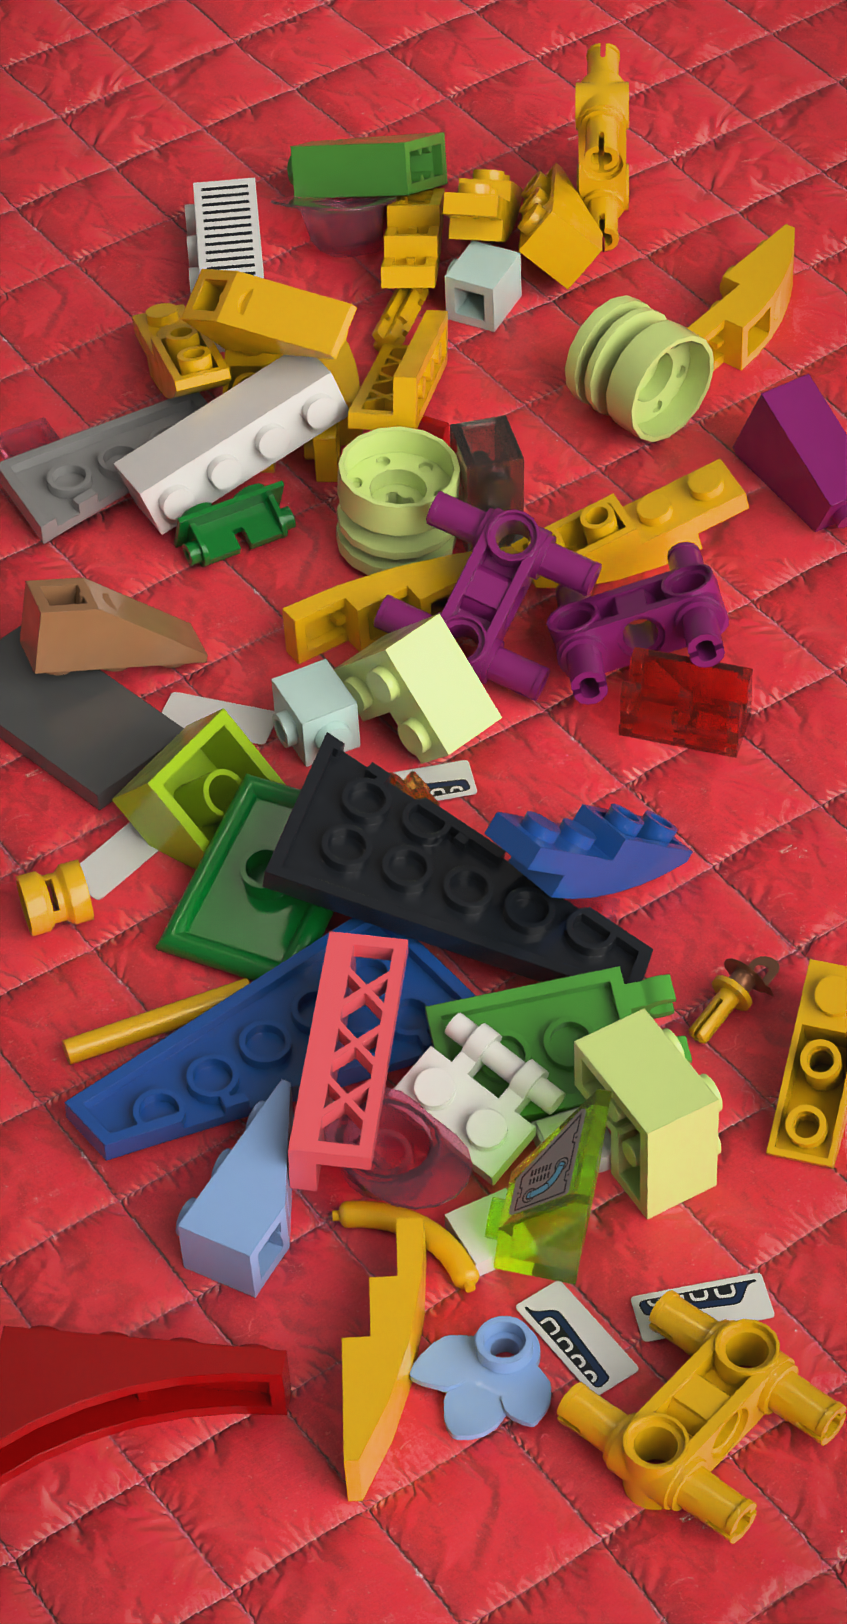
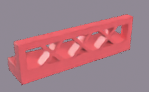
[288,931,408,1191]

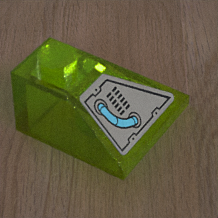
[485,1089,612,1285]

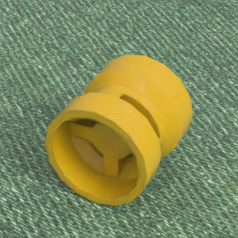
[15,860,94,936]

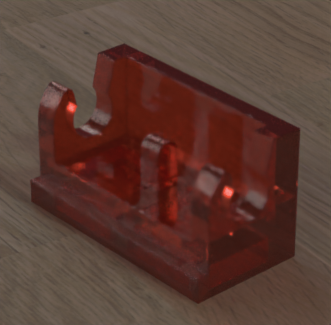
[619,647,753,758]

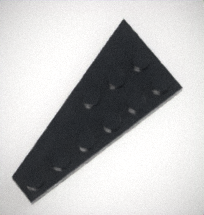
[262,732,653,984]

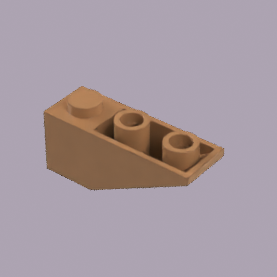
[20,577,208,676]

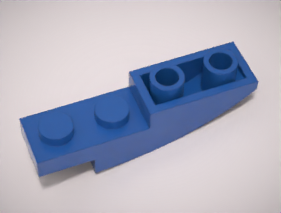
[484,804,693,899]

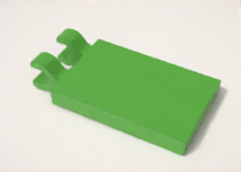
[425,966,692,1123]

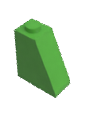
[287,132,448,199]

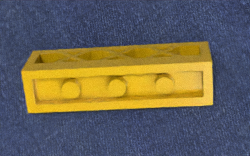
[348,310,448,430]

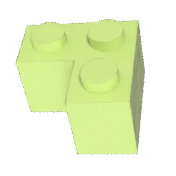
[334,613,502,764]
[574,1008,723,1220]

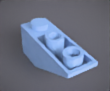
[176,1079,294,1298]

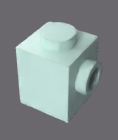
[444,240,522,332]
[271,659,361,767]

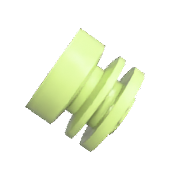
[565,295,714,442]
[336,426,460,575]

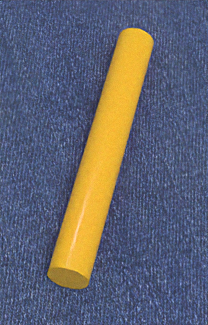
[62,978,250,1065]

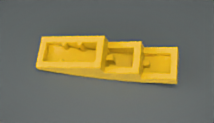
[381,188,445,288]
[282,546,518,664]
[342,1217,427,1502]

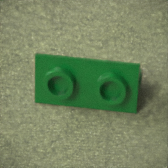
[174,480,296,567]

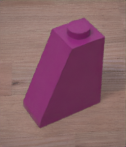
[732,373,847,532]

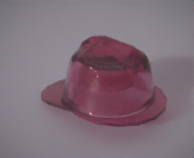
[271,196,397,258]
[323,1087,473,1210]

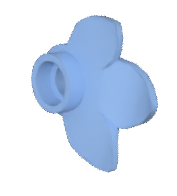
[410,1316,552,1440]

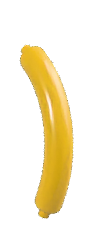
[332,1201,480,1293]

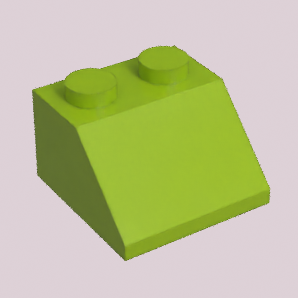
[112,708,286,869]

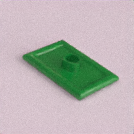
[156,773,334,981]

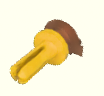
[688,956,780,1044]

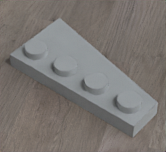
[0,392,208,544]

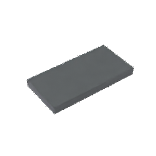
[0,626,184,810]

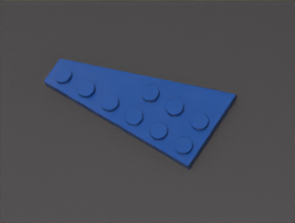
[64,918,476,1161]

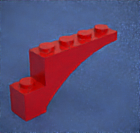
[0,1325,292,1486]

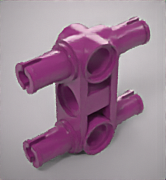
[374,491,602,702]
[546,542,729,705]

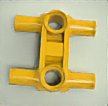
[575,43,629,251]
[557,1290,847,1544]

